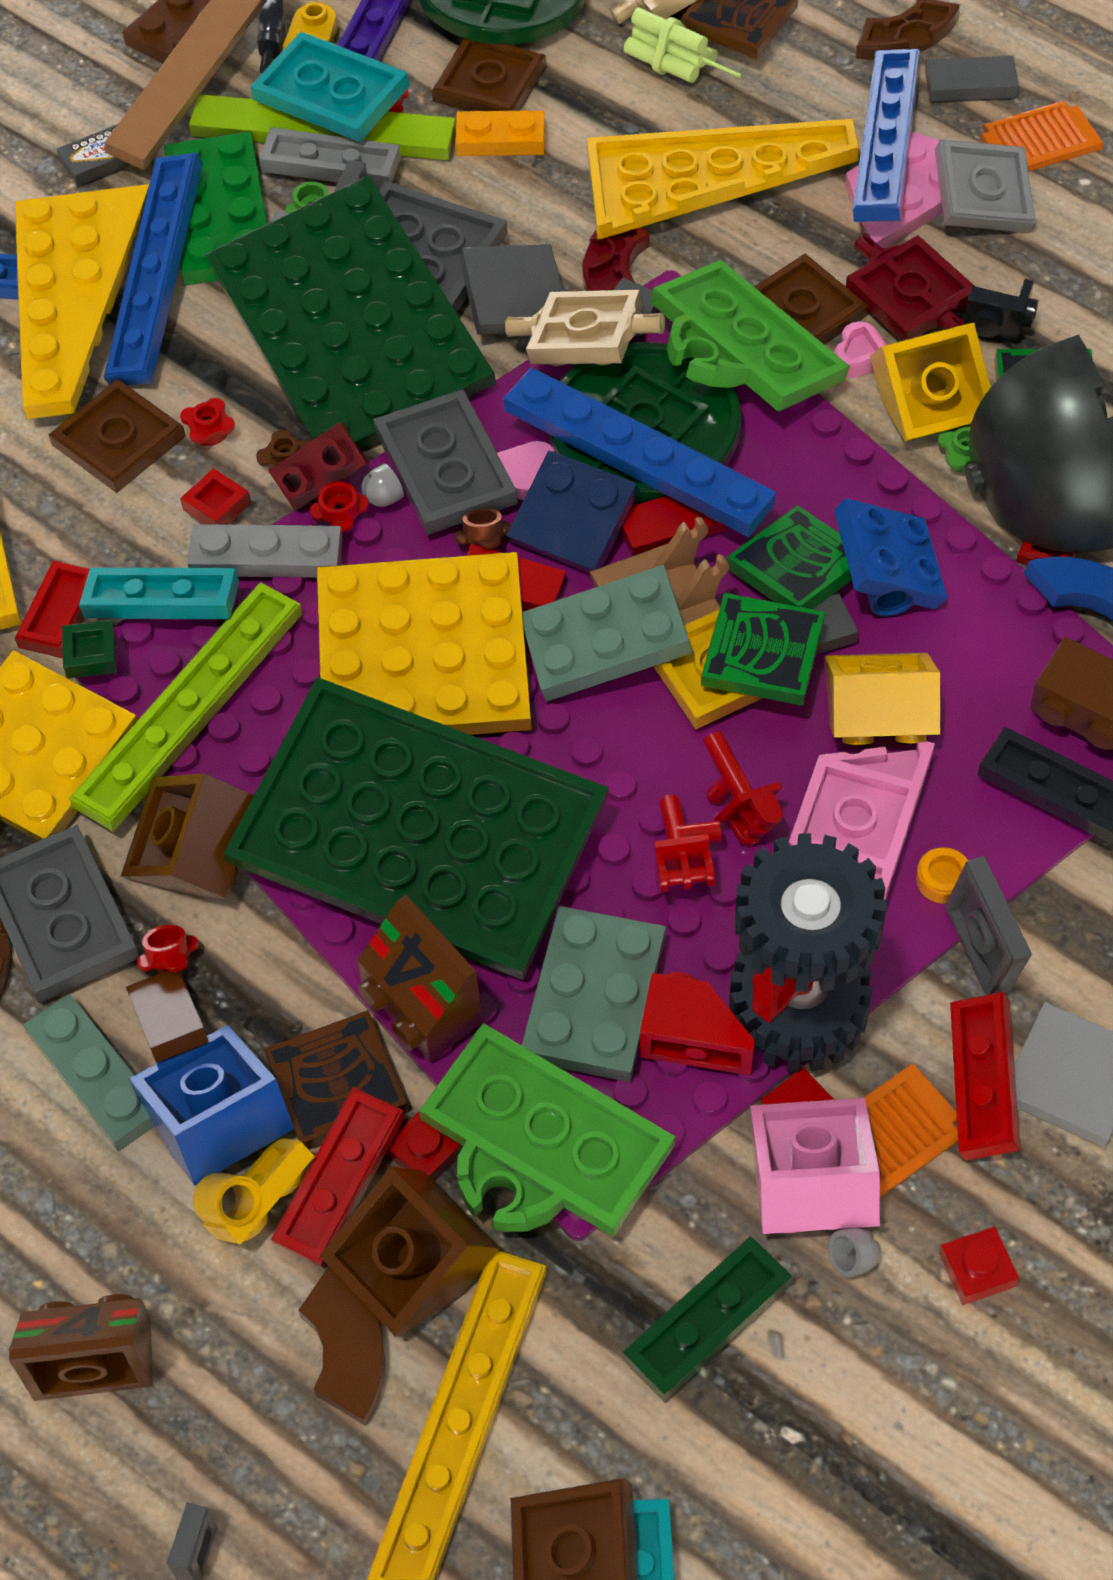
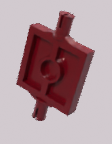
[846,233,975,341]

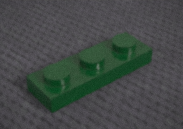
[622,1235,793,1402]

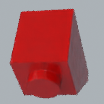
[640,972,755,1076]

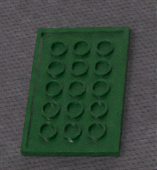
[205,175,496,451]
[223,677,609,980]

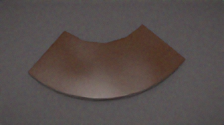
[856,0,960,60]
[298,1266,385,1426]

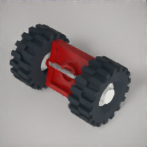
[729,833,887,1073]

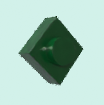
[62,620,118,679]

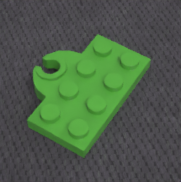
[650,260,850,412]
[419,1023,676,1237]

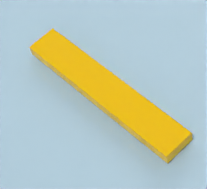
[367,1251,547,1580]

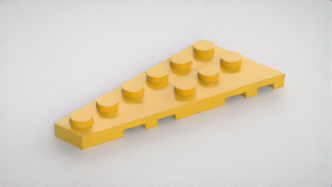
[587,119,859,240]
[15,184,150,419]

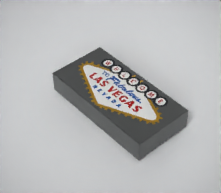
[57,124,157,187]

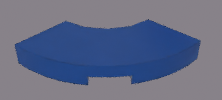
[1024,557,1113,621]

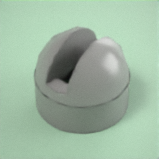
[361,464,404,507]
[828,1228,881,1277]

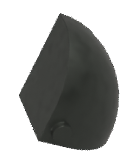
[964,334,1113,553]

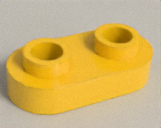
[283,2,338,50]

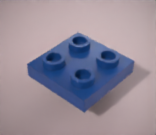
[834,498,948,617]

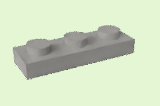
[259,127,401,188]
[188,524,343,577]

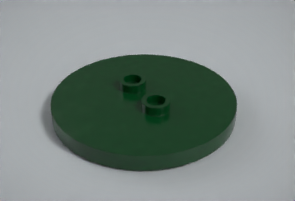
[419,0,586,44]
[549,342,741,503]

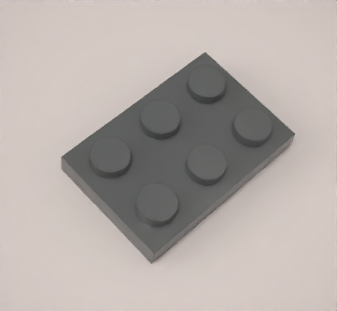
[373,389,518,535]
[0,824,139,1003]

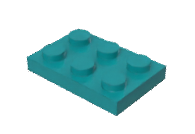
[250,32,410,142]

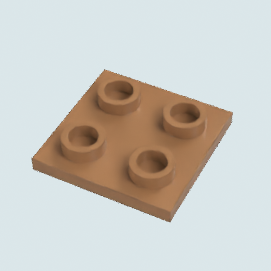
[590,517,729,625]

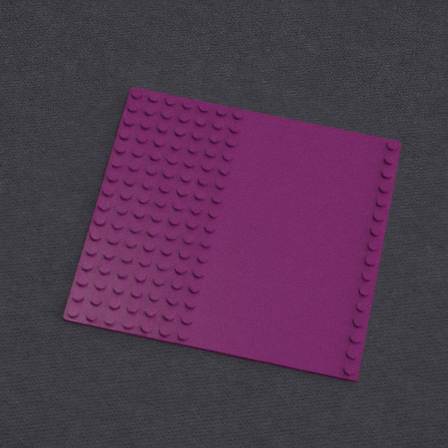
[74,270,1113,1241]

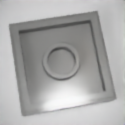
[935,139,1036,233]
[1014,1002,1113,1148]

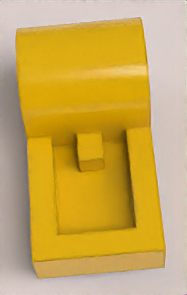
[193,1138,315,1245]

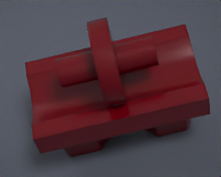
[268,422,369,511]

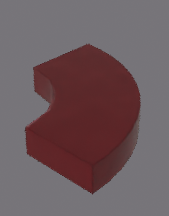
[582,227,650,291]

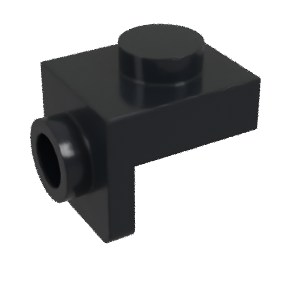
[964,279,1039,344]

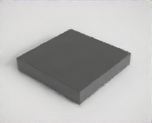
[459,244,563,334]
[944,856,1032,995]

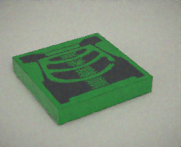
[727,505,852,609]
[701,593,825,706]

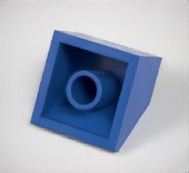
[129,1025,294,1186]

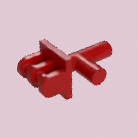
[703,731,783,847]
[654,795,722,893]

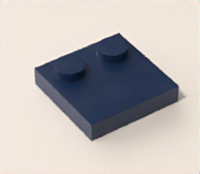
[506,450,640,574]

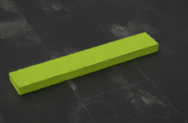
[189,94,456,161]
[69,582,302,832]

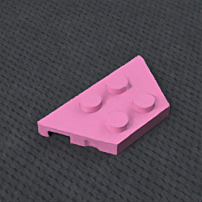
[845,132,943,248]
[789,741,935,900]

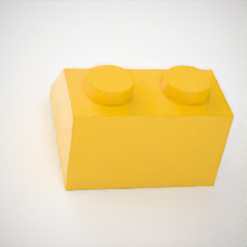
[870,322,991,442]
[825,653,940,745]

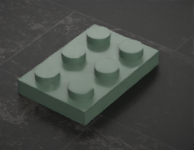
[522,565,693,702]
[522,906,666,1082]

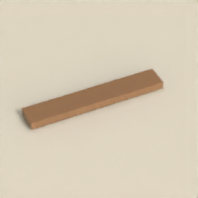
[104,0,266,170]

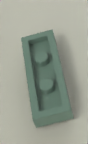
[23,993,155,1152]

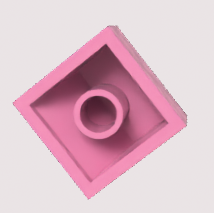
[750,1098,880,1234]

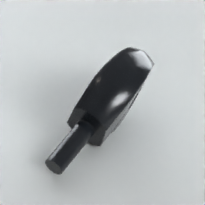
[257,0,286,74]

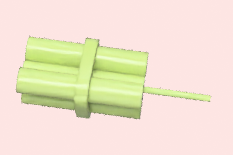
[623,7,742,83]

